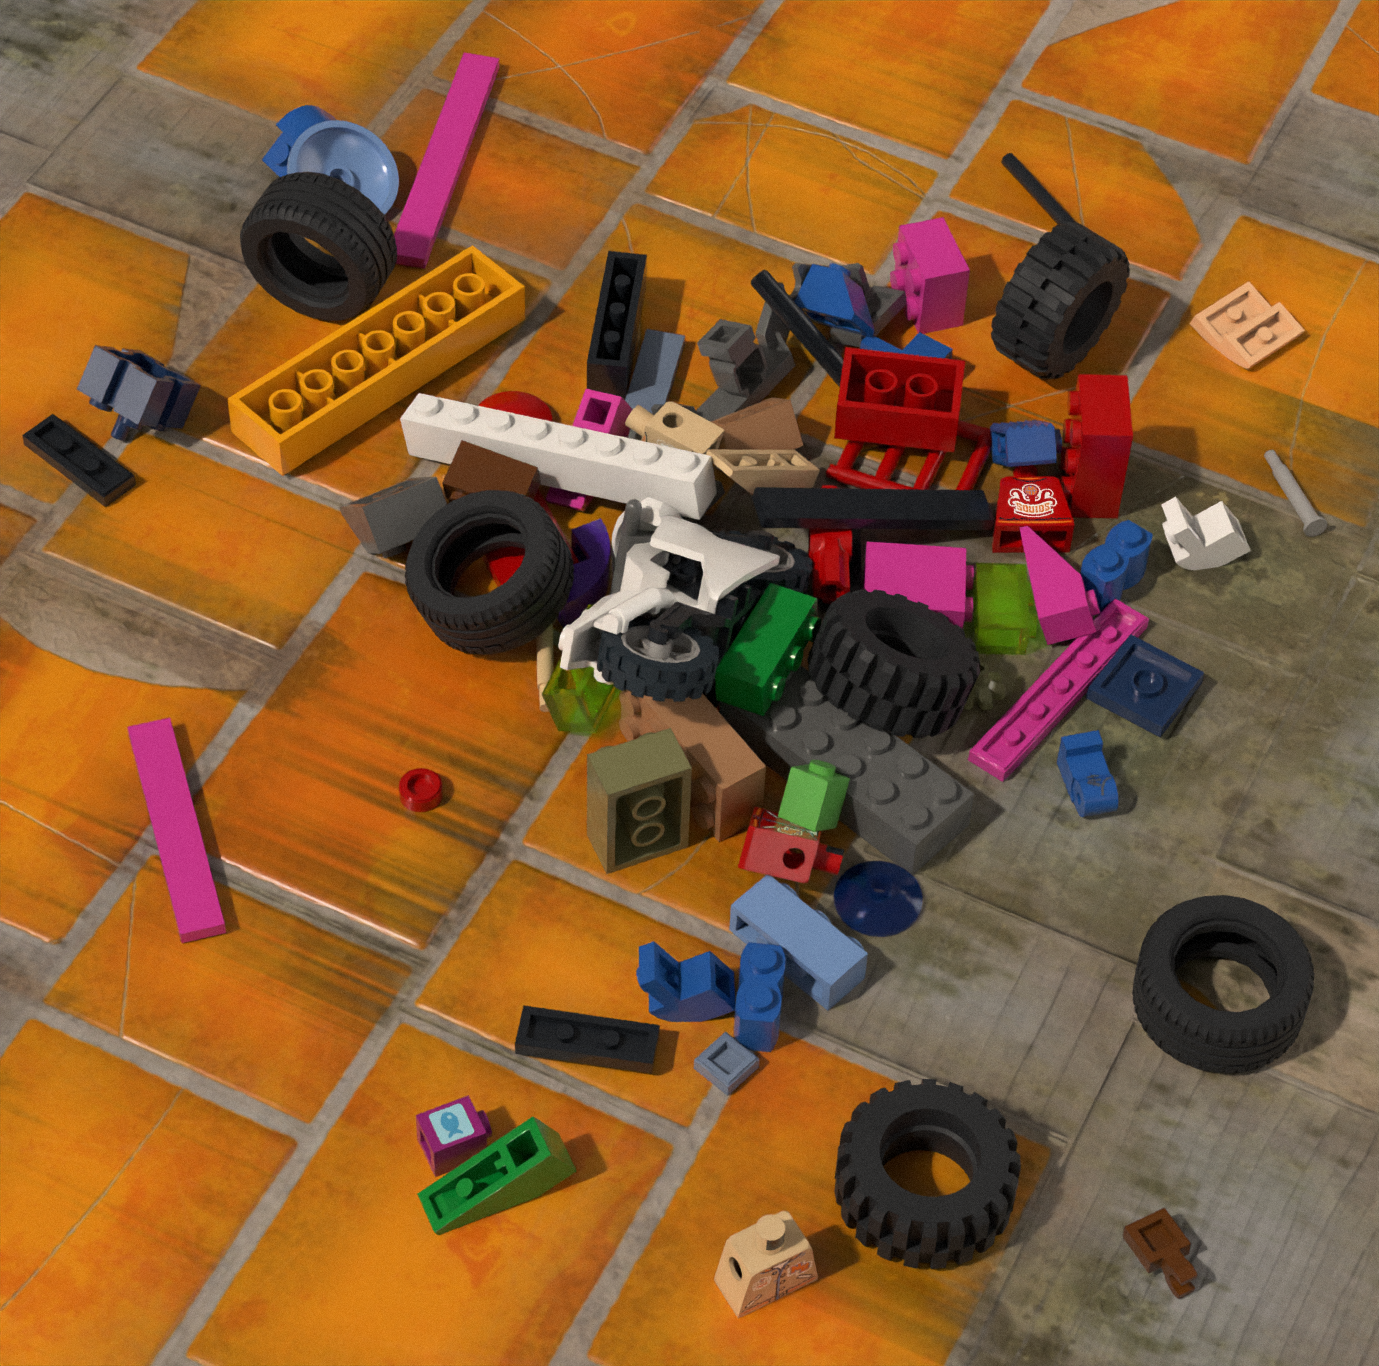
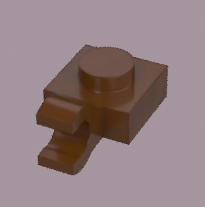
[1123,1207,1198,1299]

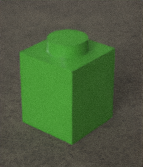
[778,760,850,832]

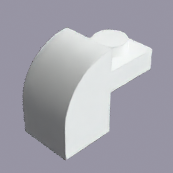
[1162,497,1251,570]

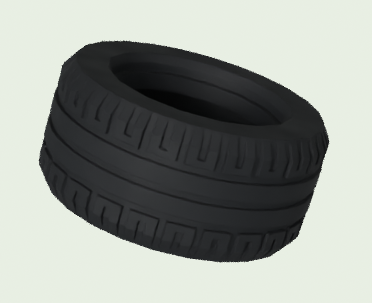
[240,172,397,321]
[405,490,574,655]
[1132,895,1315,1074]

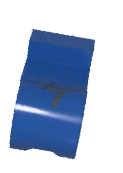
[1057,730,1118,817]

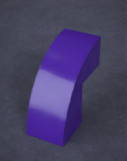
[557,518,610,629]

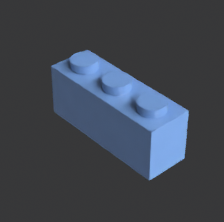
[729,875,868,1011]

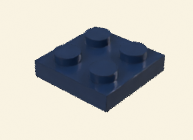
[1086,634,1204,737]

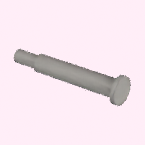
[1264,450,1327,537]

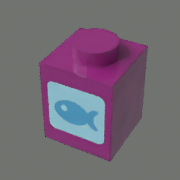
[416,1095,492,1177]

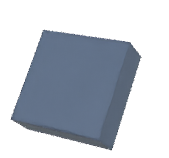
[694,1032,759,1096]

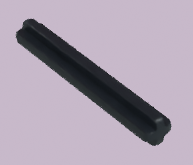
[751,269,844,387]

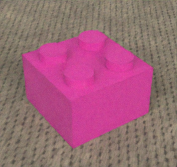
[890,217,970,334]

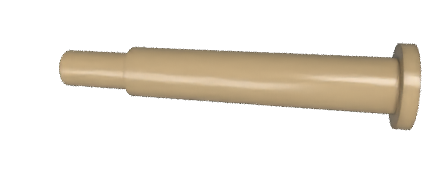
[536,619,557,712]

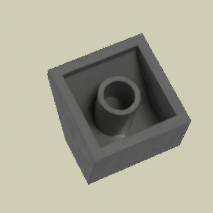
[339,477,447,558]

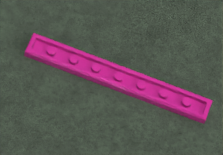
[394,53,499,269]

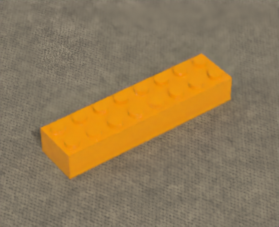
[228,245,525,476]

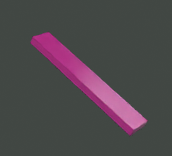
[968,599,1149,782]
[127,718,226,943]

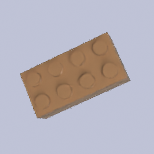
[619,689,766,842]

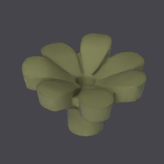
[964,662,1006,710]

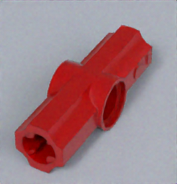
[808,485,852,604]

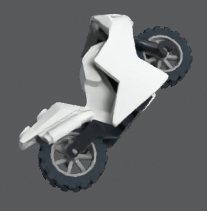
[558,497,812,702]

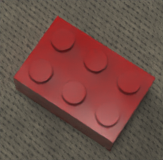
[834,347,965,452]
[1058,374,1133,519]

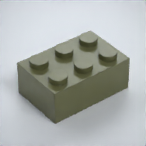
[587,728,692,874]

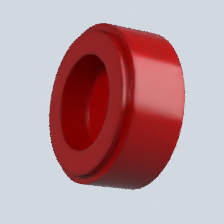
[399,768,443,812]

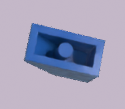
[794,263,875,337]

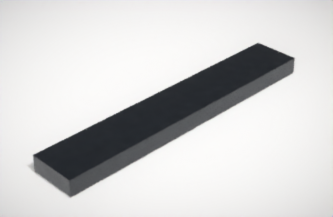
[752,487,995,530]

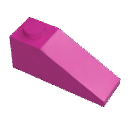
[546,389,633,512]
[1020,526,1100,645]

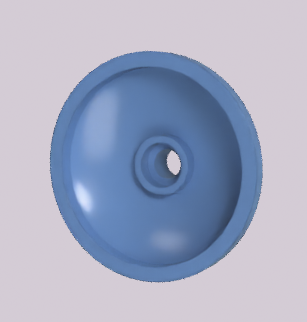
[287,120,399,215]

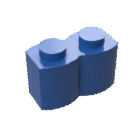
[1080,520,1153,613]
[734,942,786,1052]

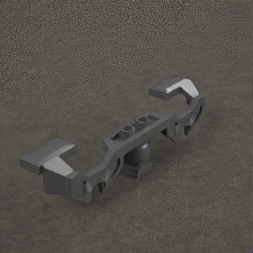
[624,263,907,524]

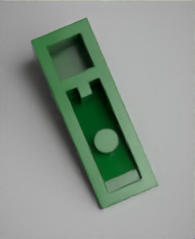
[417,1116,577,1235]

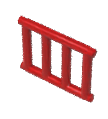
[826,420,992,490]

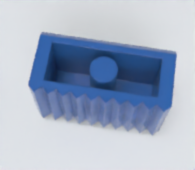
[990,420,1062,467]

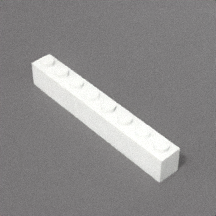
[400,393,717,520]

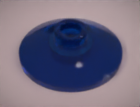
[834,861,923,937]

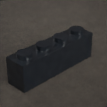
[587,251,647,400]

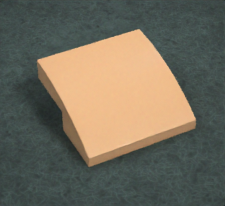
[1190,282,1305,369]

